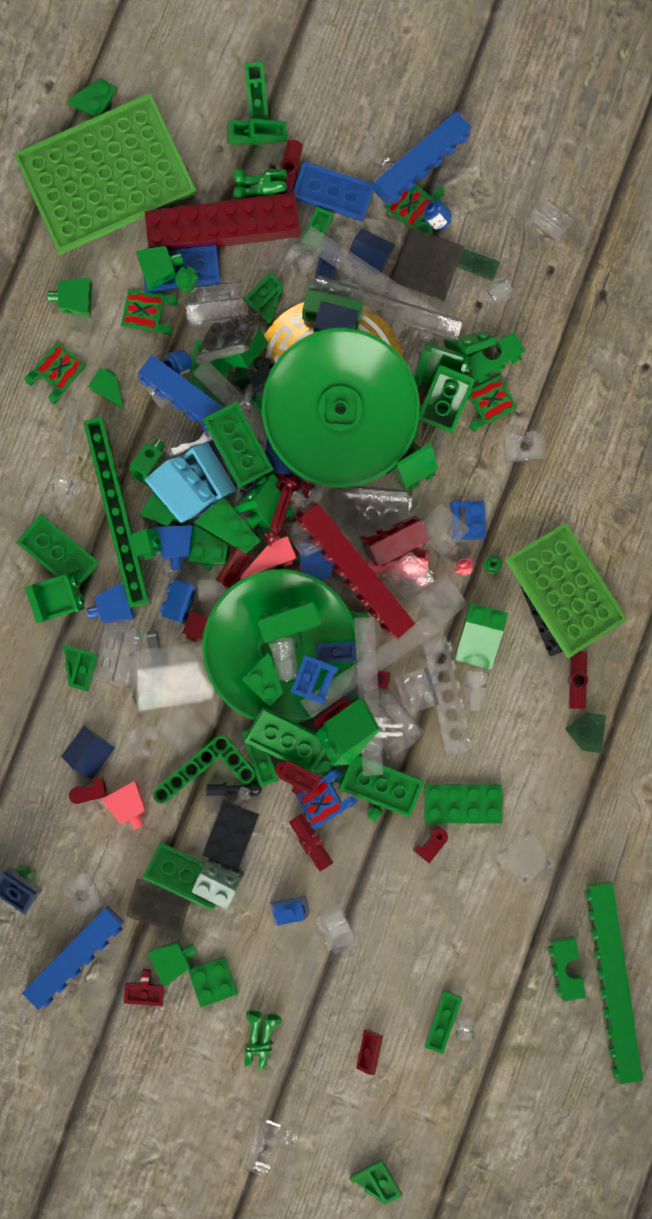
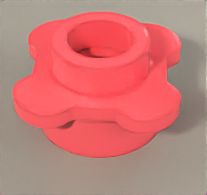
[454,558,474,575]

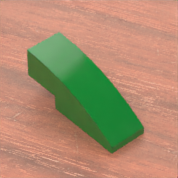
[226,118,287,145]

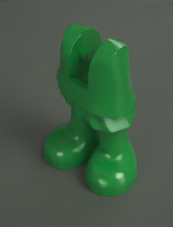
[233,168,287,200]
[244,1010,282,1071]

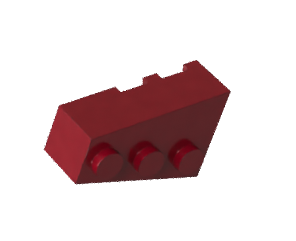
[359,516,430,566]

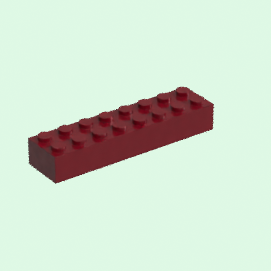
[144,192,300,250]
[295,501,415,639]

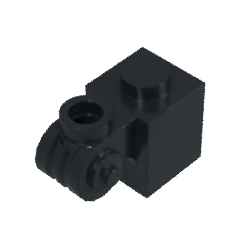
[249,356,276,399]

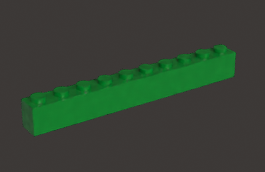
[83,417,151,609]
[584,881,643,1084]

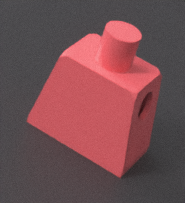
[102,780,147,830]

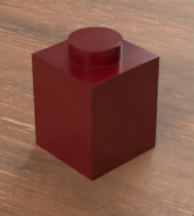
[182,611,208,642]

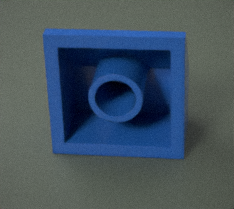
[160,580,197,624]

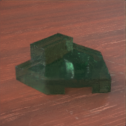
[565,712,606,753]

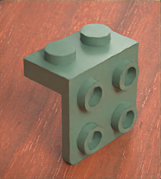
[192,858,244,910]

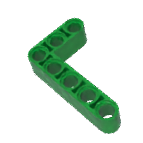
[153,735,256,804]

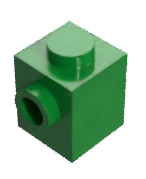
[131,529,163,560]

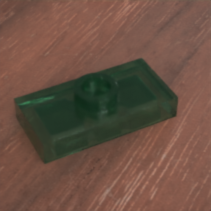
[458,249,500,281]

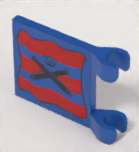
[296,770,357,830]

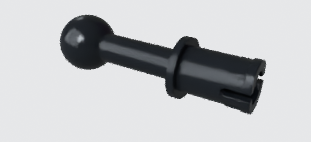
[206,781,262,797]

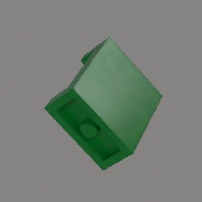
[414,342,471,386]
[25,572,85,624]

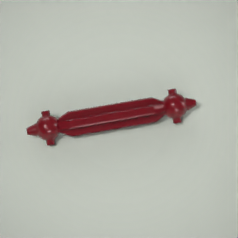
[264,473,298,547]

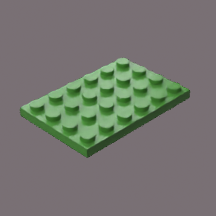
[505,522,627,658]

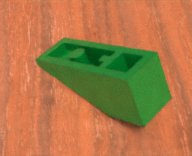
[244,61,269,120]

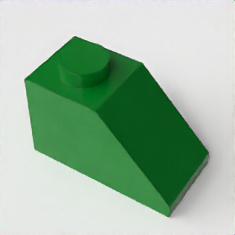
[88,367,125,411]

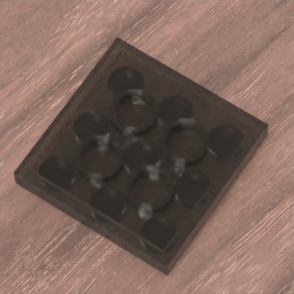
[392,227,465,302]
[195,313,263,364]

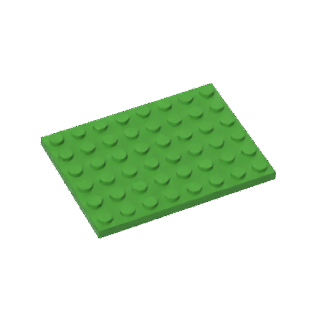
[14,93,197,255]

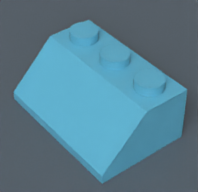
[182,442,236,511]
[145,456,216,523]

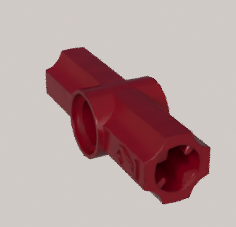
[275,139,303,195]
[568,651,588,709]
[289,813,334,872]

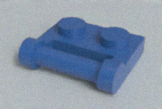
[450,501,486,541]
[291,655,338,705]

